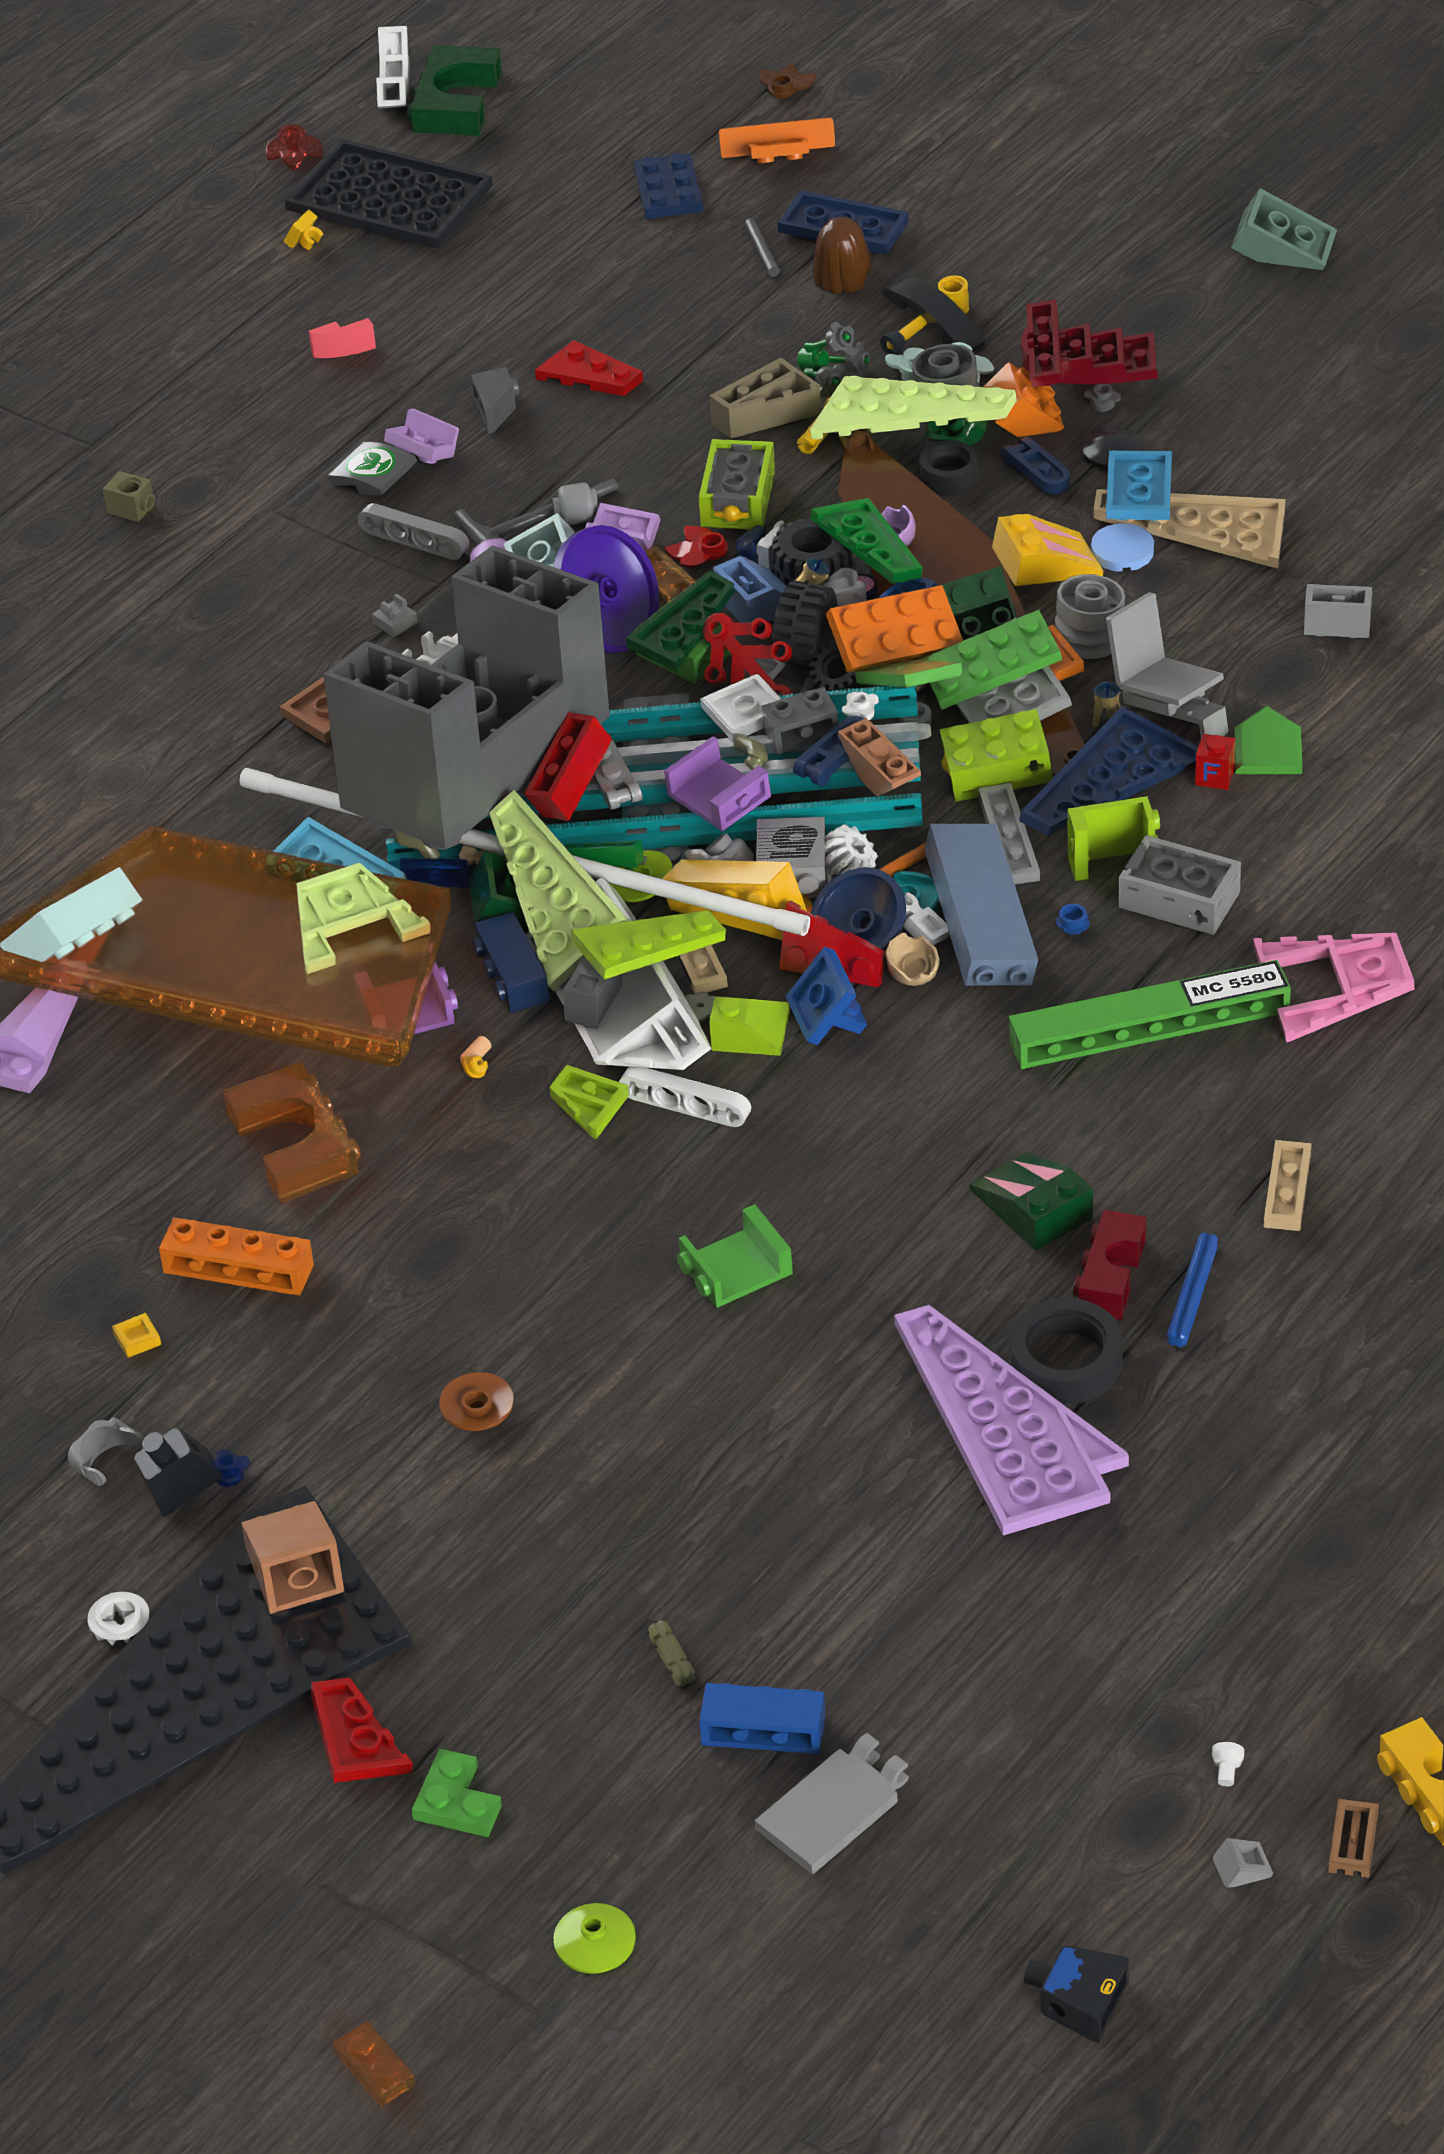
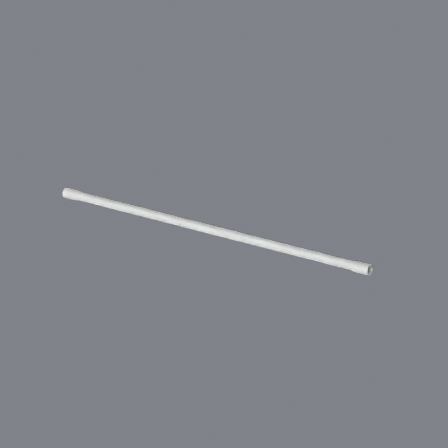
[240,768,810,936]

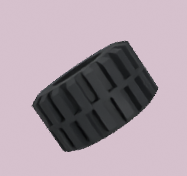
[772,518,853,586]
[773,581,838,666]

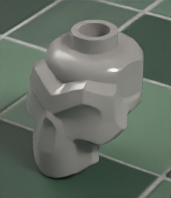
[822,568,867,607]
[684,833,755,861]

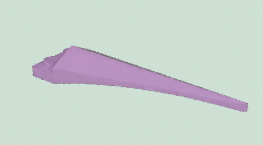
[0,921,117,1093]

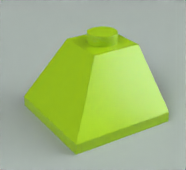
[709,997,791,1056]

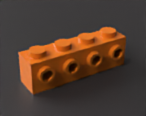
[159,1217,314,1296]

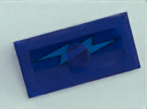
[400,858,472,888]

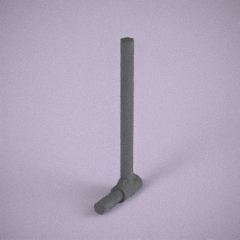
[454,478,618,545]

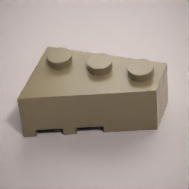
[710,358,821,439]

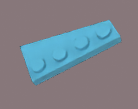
[264,817,407,895]

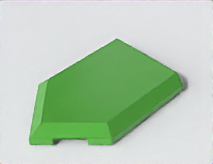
[1234,706,1302,774]

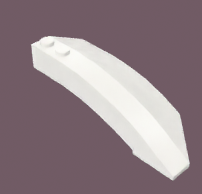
[525,876,711,1070]

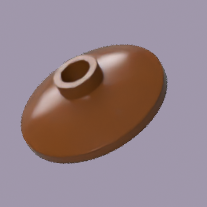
[439,1372,514,1431]

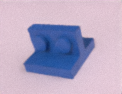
[785,947,868,1045]

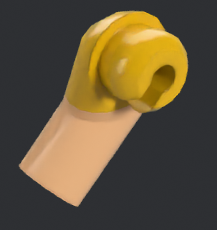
[460,1036,492,1079]

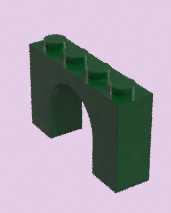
[407,45,502,136]

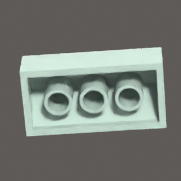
[0,867,143,962]

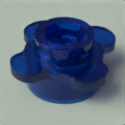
[215,1449,250,1487]

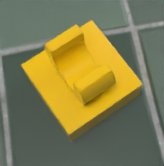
[283,210,323,250]

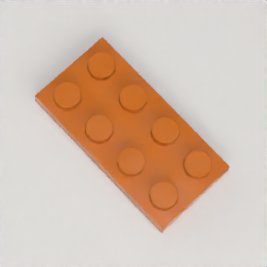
[826,585,963,673]

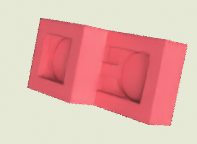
[309,318,376,358]

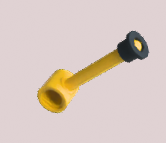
[880,276,969,355]

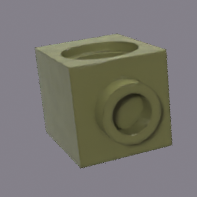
[103,471,155,522]

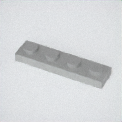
[978,783,1040,885]

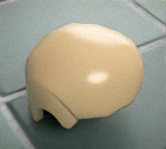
[886,933,940,986]

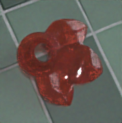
[266,124,323,170]

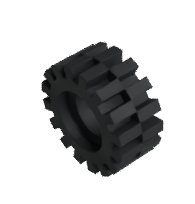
[809,639,869,691]

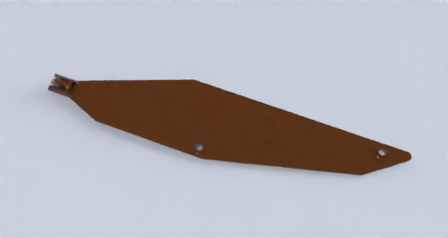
[836,428,1085,776]

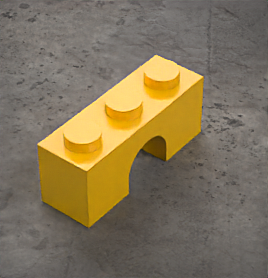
[1377,1717,1444,1846]

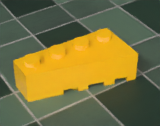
[662,859,807,940]

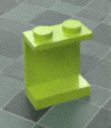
[1068,796,1160,881]

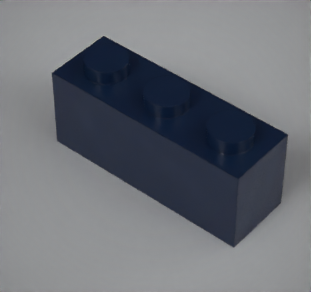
[472,912,549,1013]

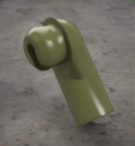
[395,830,441,863]

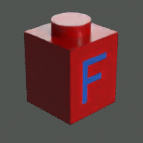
[1195,734,1236,790]

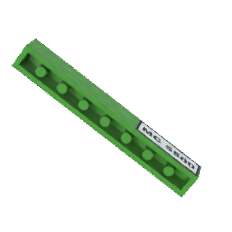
[1009,959,1291,1069]

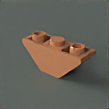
[838,718,921,797]

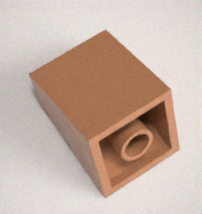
[241,1501,344,1614]

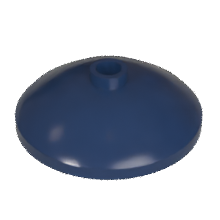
[811,867,906,951]

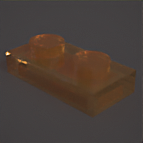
[333,2021,415,2107]

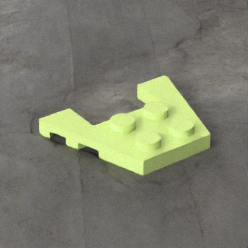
[297,863,430,974]

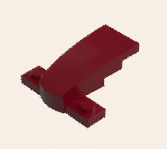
[1021,299,1158,387]

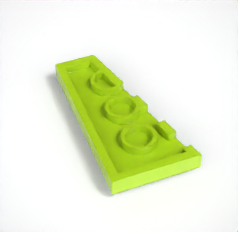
[571,910,726,980]

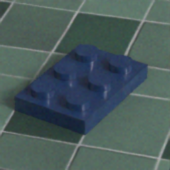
[633,153,703,219]

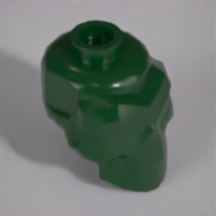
[924,418,987,446]

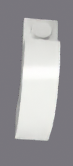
[376,26,410,108]

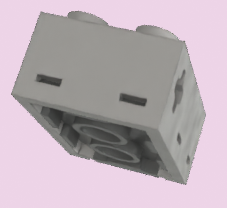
[1119,835,1241,935]

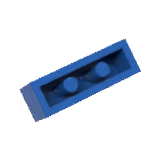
[699,1683,826,1754]

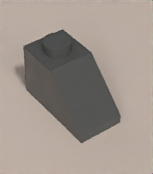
[471,367,519,434]

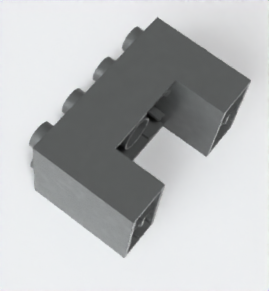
[323,545,610,850]

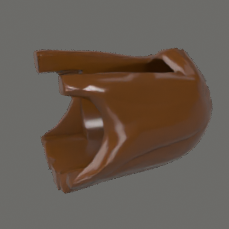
[813,217,872,294]

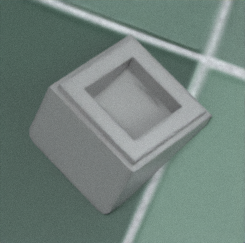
[1213,1838,1273,1888]

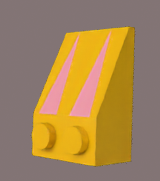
[992,514,1104,586]

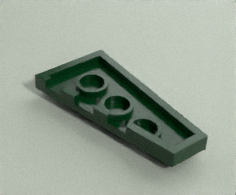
[626,571,735,672]

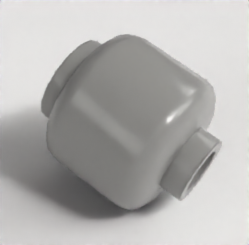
[552,482,599,525]

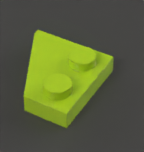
[550,1065,629,1139]

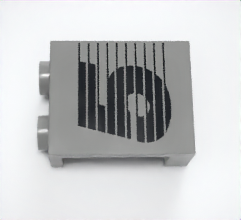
[756,817,826,895]

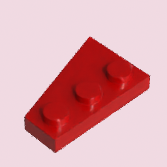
[535,340,643,396]

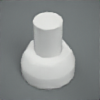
[1212,1742,1245,1786]

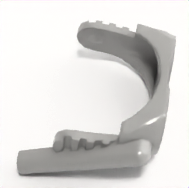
[68,1417,145,1486]

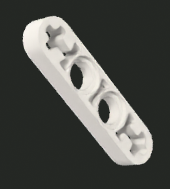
[619,1066,751,1127]

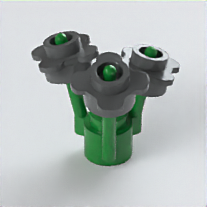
[797,322,870,397]

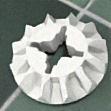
[88,1592,149,1645]

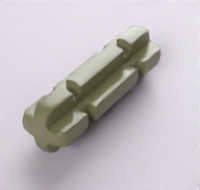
[648,1620,695,1687]

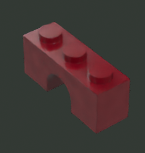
[1073,1210,1147,1320]

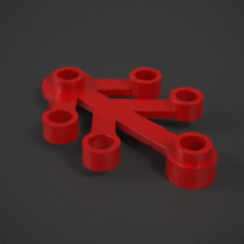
[703,613,795,695]

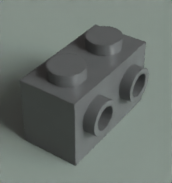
[761,687,839,754]

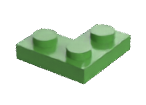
[412,1748,502,1837]

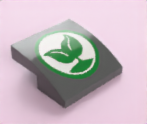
[328,442,417,496]

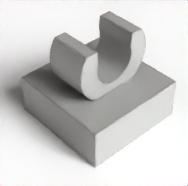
[372,594,418,637]

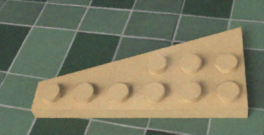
[1094,489,1286,569]

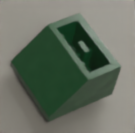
[939,566,1017,641]

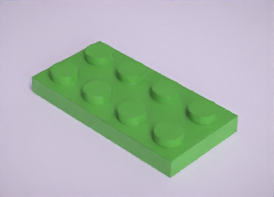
[919,610,1063,710]

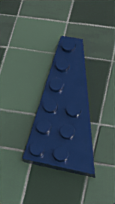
[1019,707,1198,836]

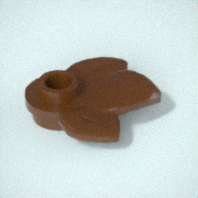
[759,64,816,99]

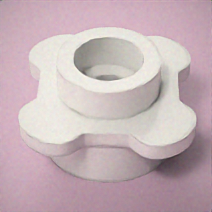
[842,692,879,720]

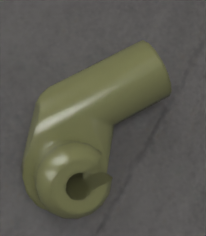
[734,734,768,770]

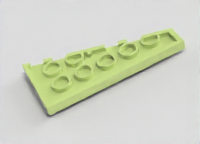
[810,376,1017,440]
[489,790,629,991]

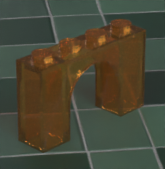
[222,1062,361,1204]

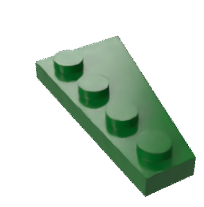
[810,498,923,584]

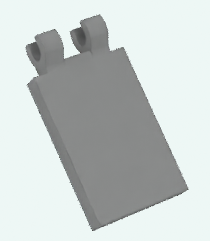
[755,1733,909,1875]

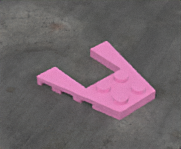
[1253,933,1414,1042]

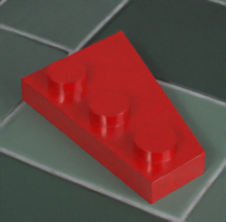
[779,900,885,987]
[311,1678,413,1783]

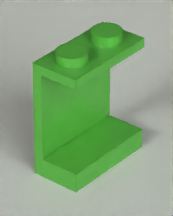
[677,1204,793,1308]

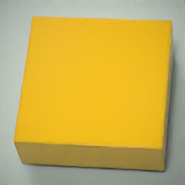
[112,1313,161,1358]

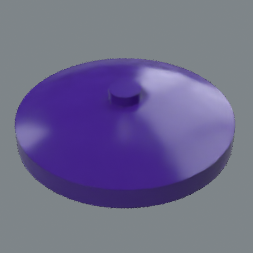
[553,525,659,654]

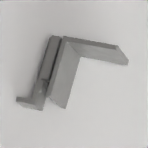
[1106,592,1229,738]

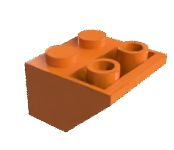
[984,362,1064,437]

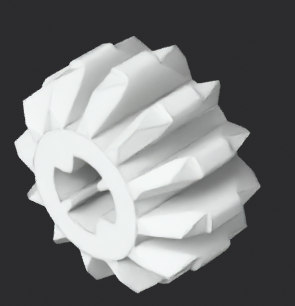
[825,824,878,876]

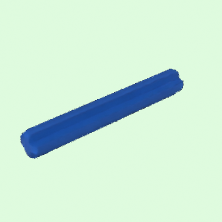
[1167,1232,1218,1348]

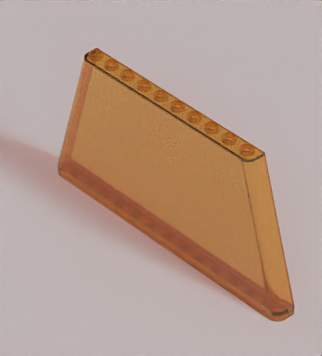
[0,826,452,1067]

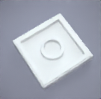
[700,674,781,742]

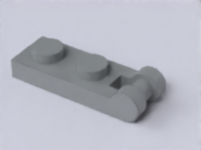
[593,739,642,810]

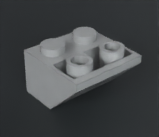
[1304,584,1373,638]

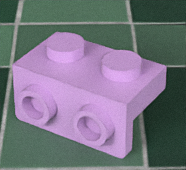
[384,408,459,464]
[585,503,661,553]

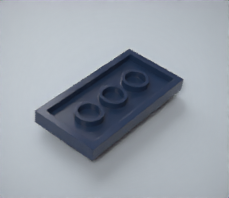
[778,190,909,254]

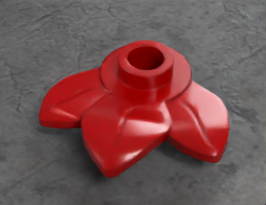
[665,526,728,567]

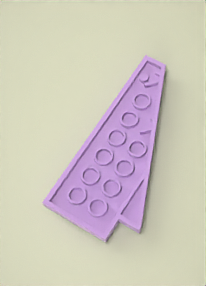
[894,1305,1129,1536]

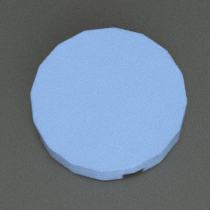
[1091,523,1154,572]

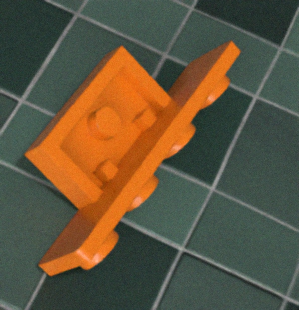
[719,117,835,163]

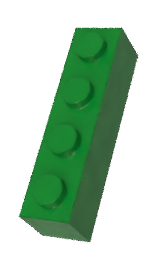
[563,840,644,870]

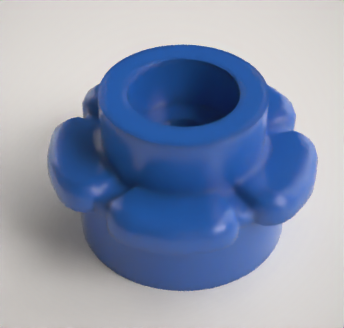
[1056,904,1090,935]

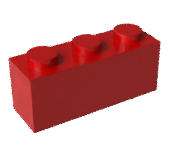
[524,712,612,821]

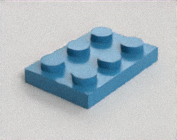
[1106,451,1172,521]

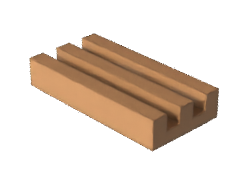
[1328,1799,1379,1878]

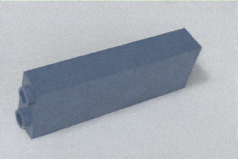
[924,824,1038,986]

